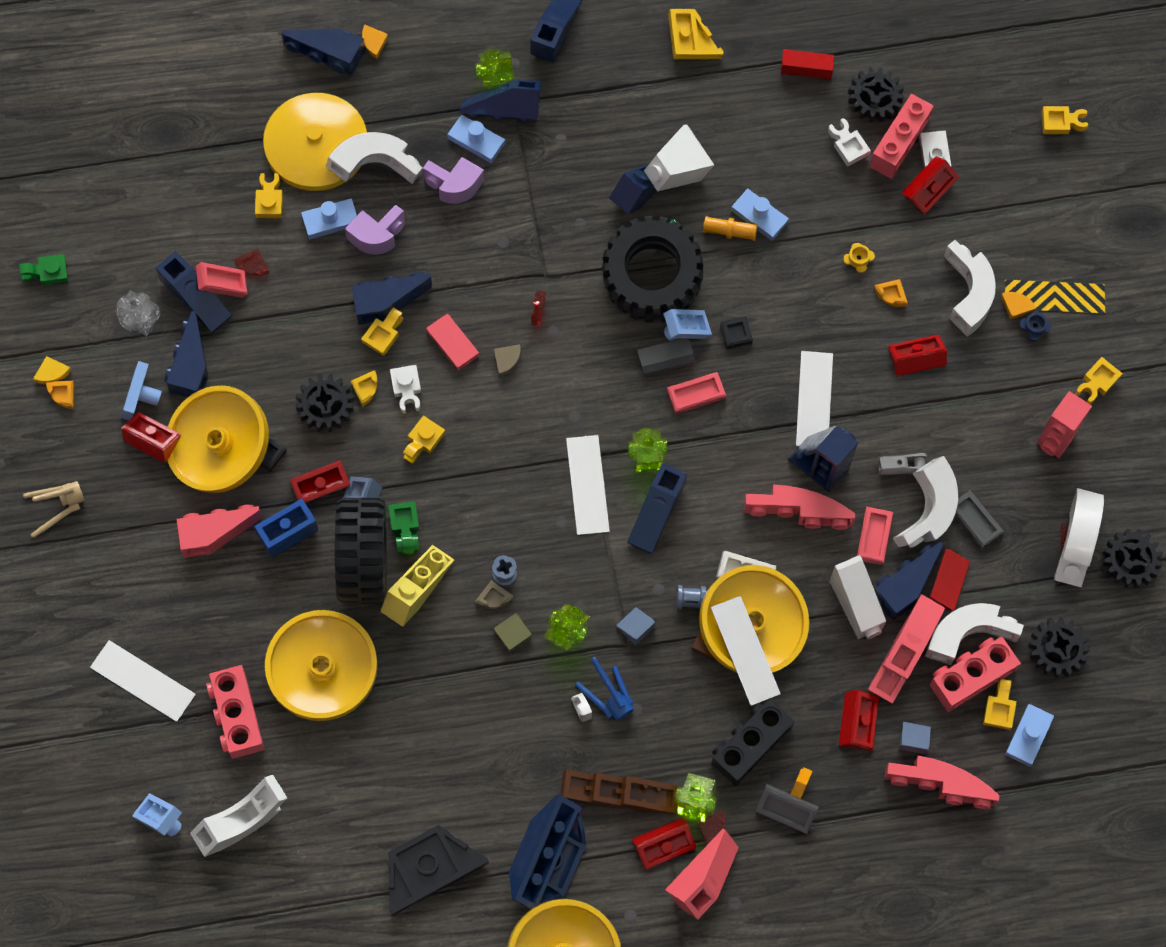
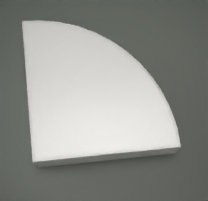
[571,693,592,722]

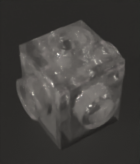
[116,290,161,336]

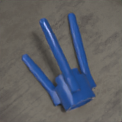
[575,657,634,721]

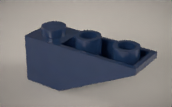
[530,0,583,63]
[281,29,366,75]
[460,79,541,122]
[155,251,232,333]
[352,272,432,325]
[164,311,209,397]
[627,463,687,554]
[875,542,943,620]

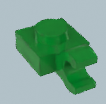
[19,254,68,286]

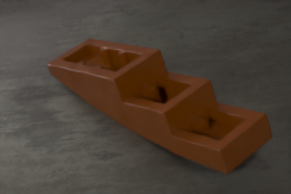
[560,770,680,814]

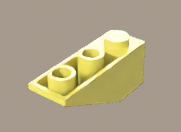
[380,545,454,627]

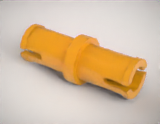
[703,216,758,241]

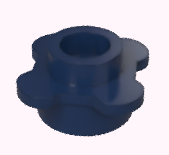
[1019,311,1051,341]

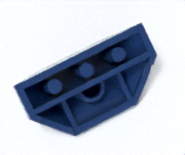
[509,795,586,909]

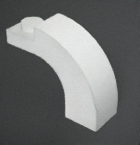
[326,132,422,184]
[944,240,995,337]
[893,456,958,548]
[1054,488,1104,587]
[925,603,1024,665]
[190,775,287,857]

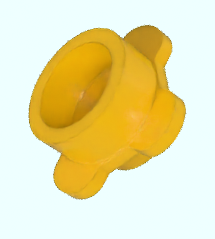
[843,243,875,273]

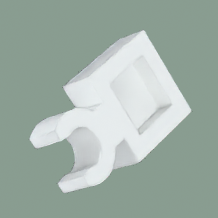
[828,118,871,166]
[390,365,421,414]

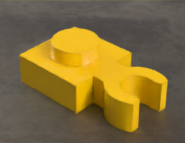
[1041,106,1088,134]
[255,173,283,218]
[1075,357,1122,405]

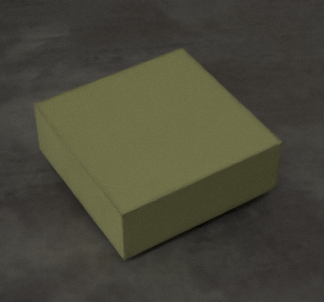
[494,613,532,653]

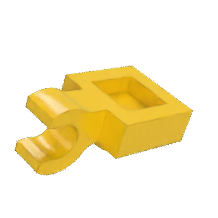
[361,307,404,356]
[403,415,445,464]
[983,679,1017,730]

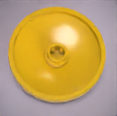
[263,93,367,191]
[167,386,269,493]
[699,565,809,673]
[265,610,377,721]
[507,899,621,947]

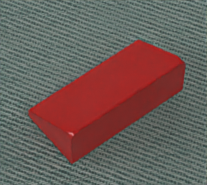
[780,49,834,79]
[902,156,959,215]
[888,335,947,376]
[121,412,181,463]
[289,460,350,503]
[929,549,970,611]
[839,690,879,751]
[632,818,697,870]

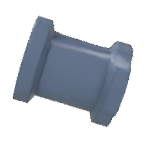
[492,555,517,587]
[677,585,706,610]

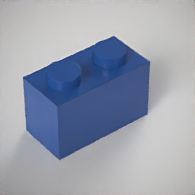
[254,499,319,558]

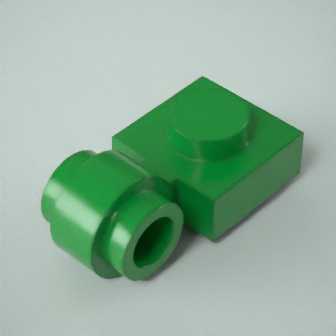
[388,501,419,556]

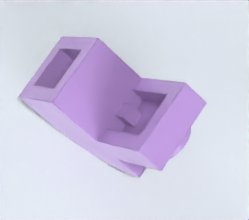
[423,157,484,204]
[345,205,405,255]

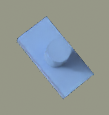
[448,115,505,164]
[731,188,789,241]
[301,198,357,240]
[663,309,712,341]
[121,361,162,420]
[1005,704,1054,767]
[132,793,182,836]

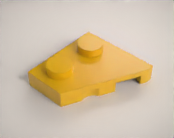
[668,9,724,59]

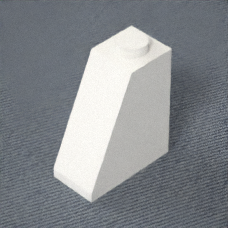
[644,125,714,191]
[829,555,886,639]

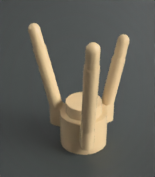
[23,481,85,538]

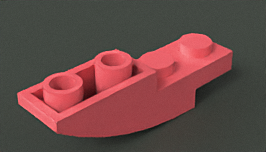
[744,484,855,530]
[867,594,945,704]
[884,756,999,809]

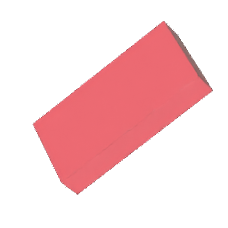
[196,262,248,298]
[426,313,479,371]
[667,372,726,415]
[857,507,893,566]

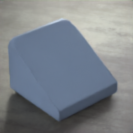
[343,476,382,498]
[616,607,656,646]
[899,722,931,754]

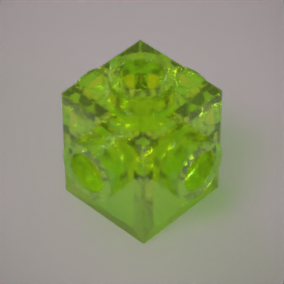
[475,49,514,88]
[628,428,667,472]
[544,603,590,651]
[674,773,717,823]

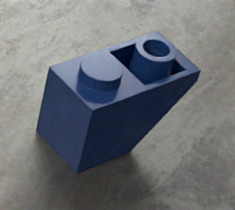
[609,164,657,214]

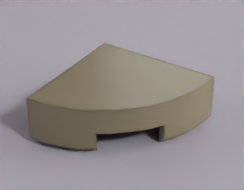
[494,344,521,377]
[475,580,514,609]

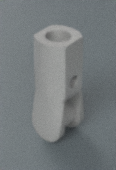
[878,453,927,475]

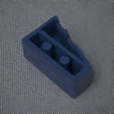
[788,425,858,492]

